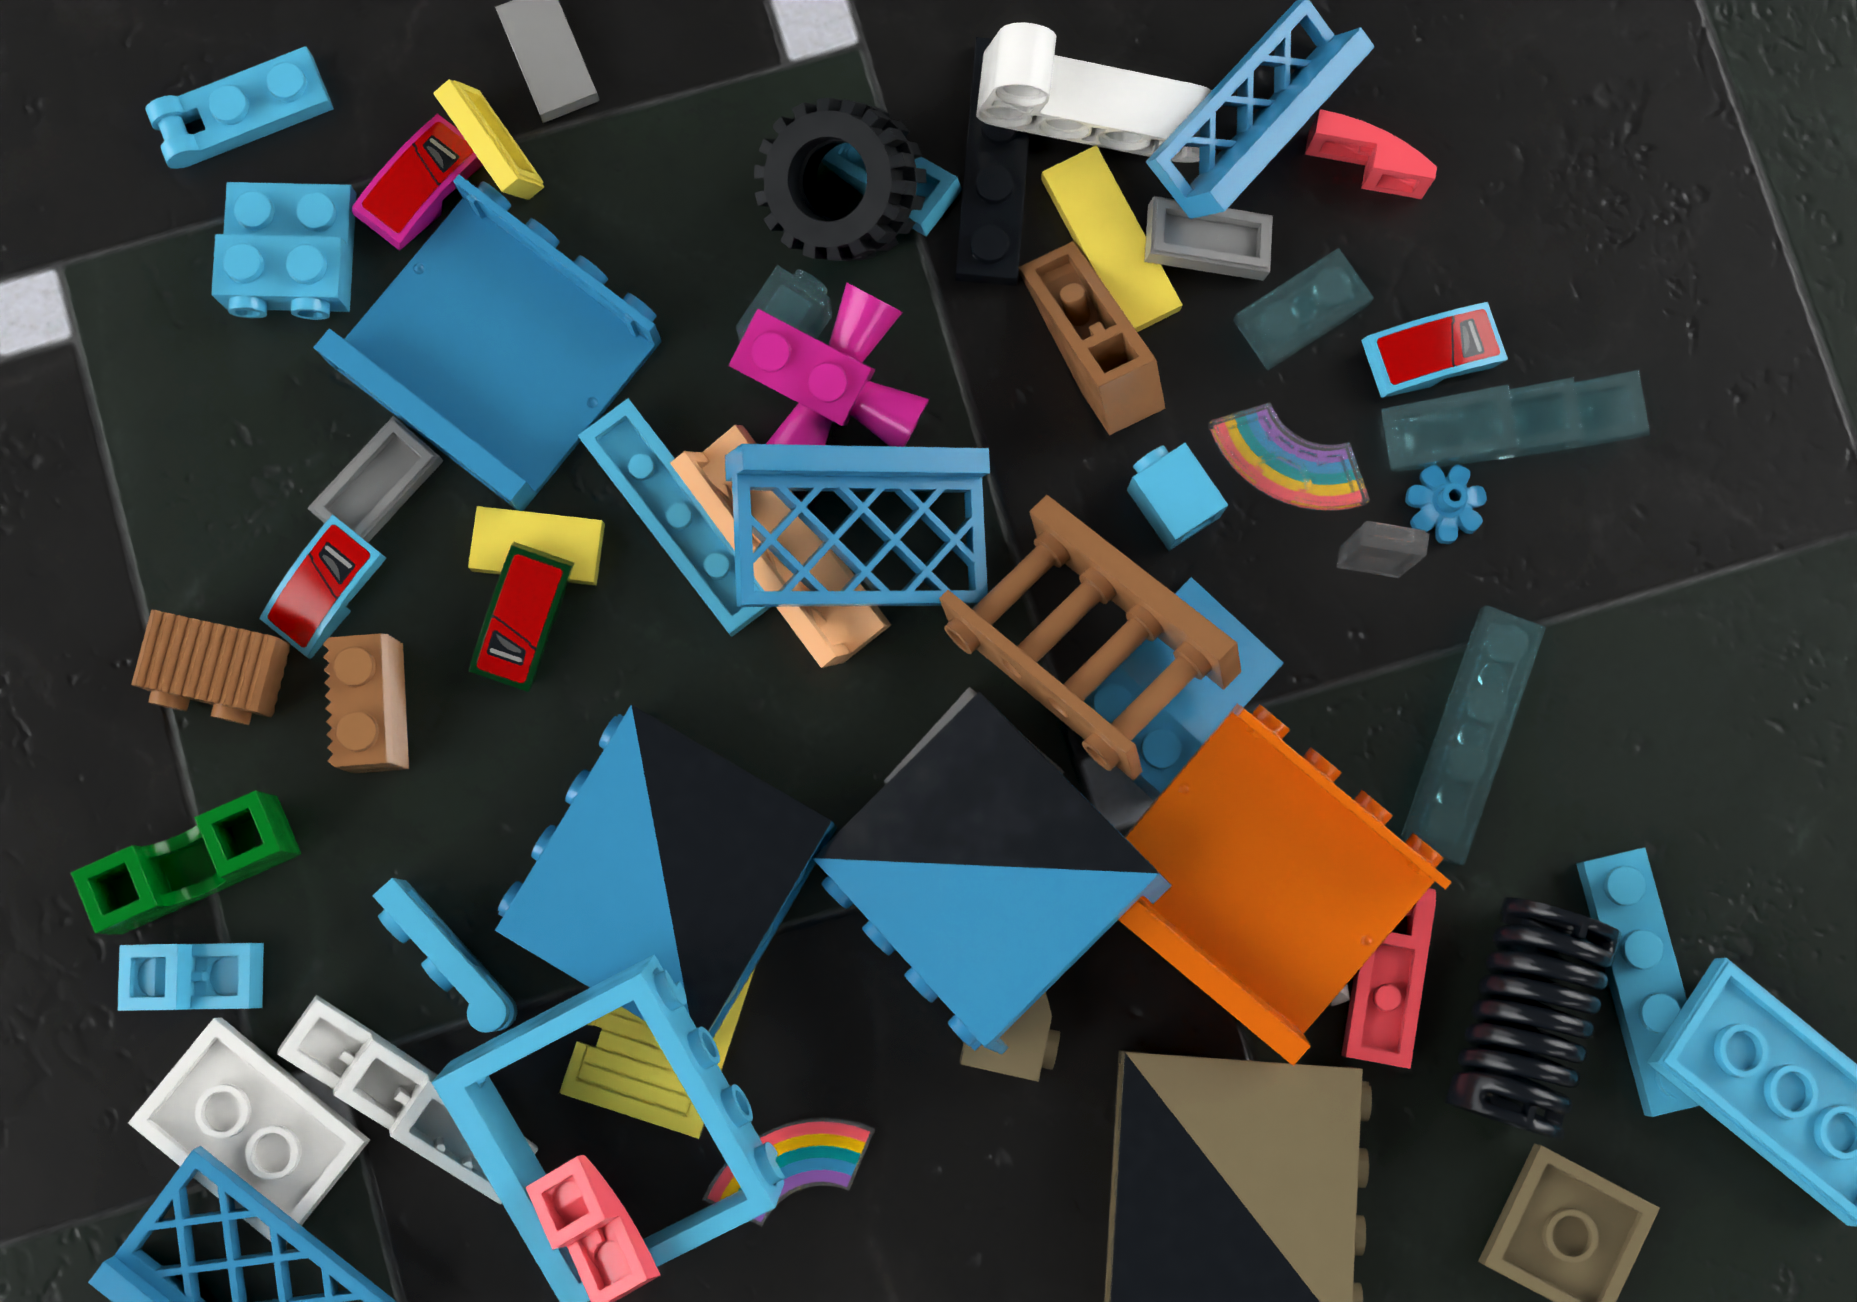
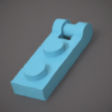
[145,46,334,169]
[372,878,517,1033]

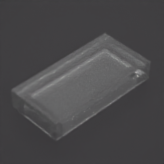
[1337,521,1429,578]

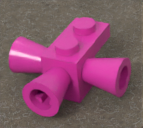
[728,282,929,447]

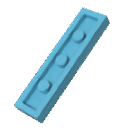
[577,398,771,637]
[1576,848,1700,1117]

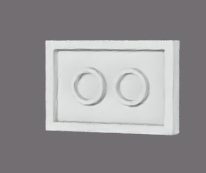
[128,1017,370,1245]

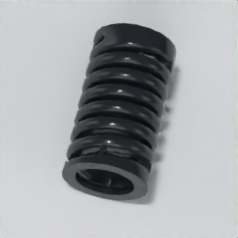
[1445,897,1621,1141]

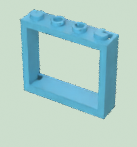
[431,954,785,1302]

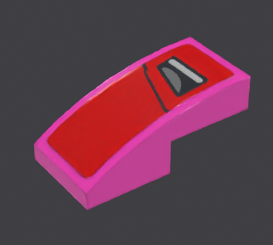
[352,113,483,251]

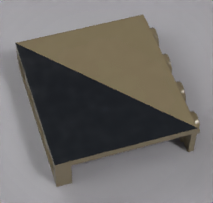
[1104,1050,1372,1302]

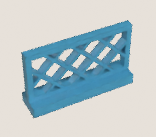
[725,444,990,607]
[88,1146,397,1302]

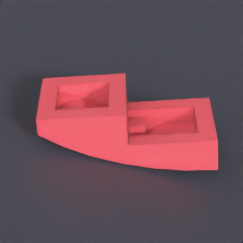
[1305,109,1437,200]
[525,1155,661,1302]

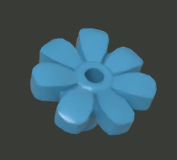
[1405,465,1487,544]

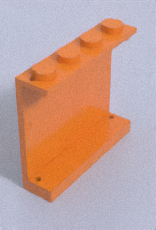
[1118,703,1452,1066]

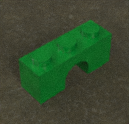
[70,790,301,935]

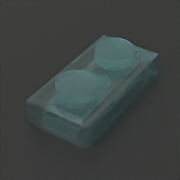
[1233,248,1374,370]

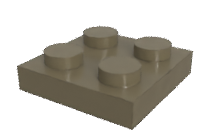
[1478,1143,1660,1302]

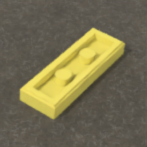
[1041,145,1183,332]

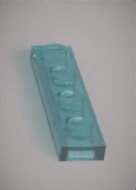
[1400,605,1546,866]

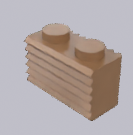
[131,610,290,725]
[323,633,409,774]

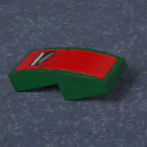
[468,542,574,692]

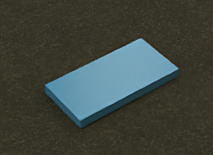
[1647,958,1857,1227]

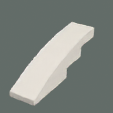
[277,995,538,1205]

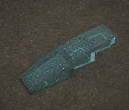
[1381,370,1650,472]

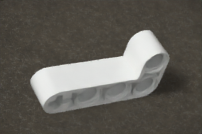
[976,22,1212,163]

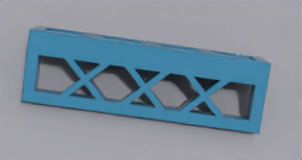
[1146,0,1375,219]

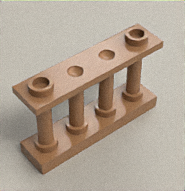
[939,495,1241,781]

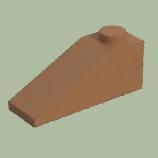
[1019,241,1166,436]

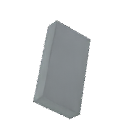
[495,0,600,123]
[1144,196,1273,281]
[307,416,443,542]

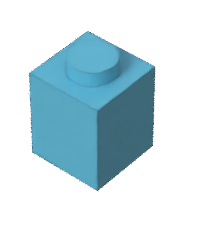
[1127,443,1228,551]

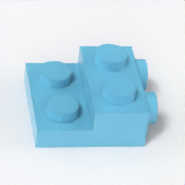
[211,182,357,320]

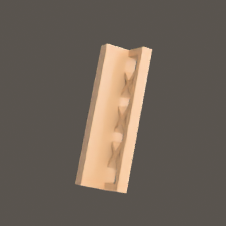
[670,425,891,668]

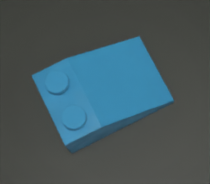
[1084,577,1284,801]

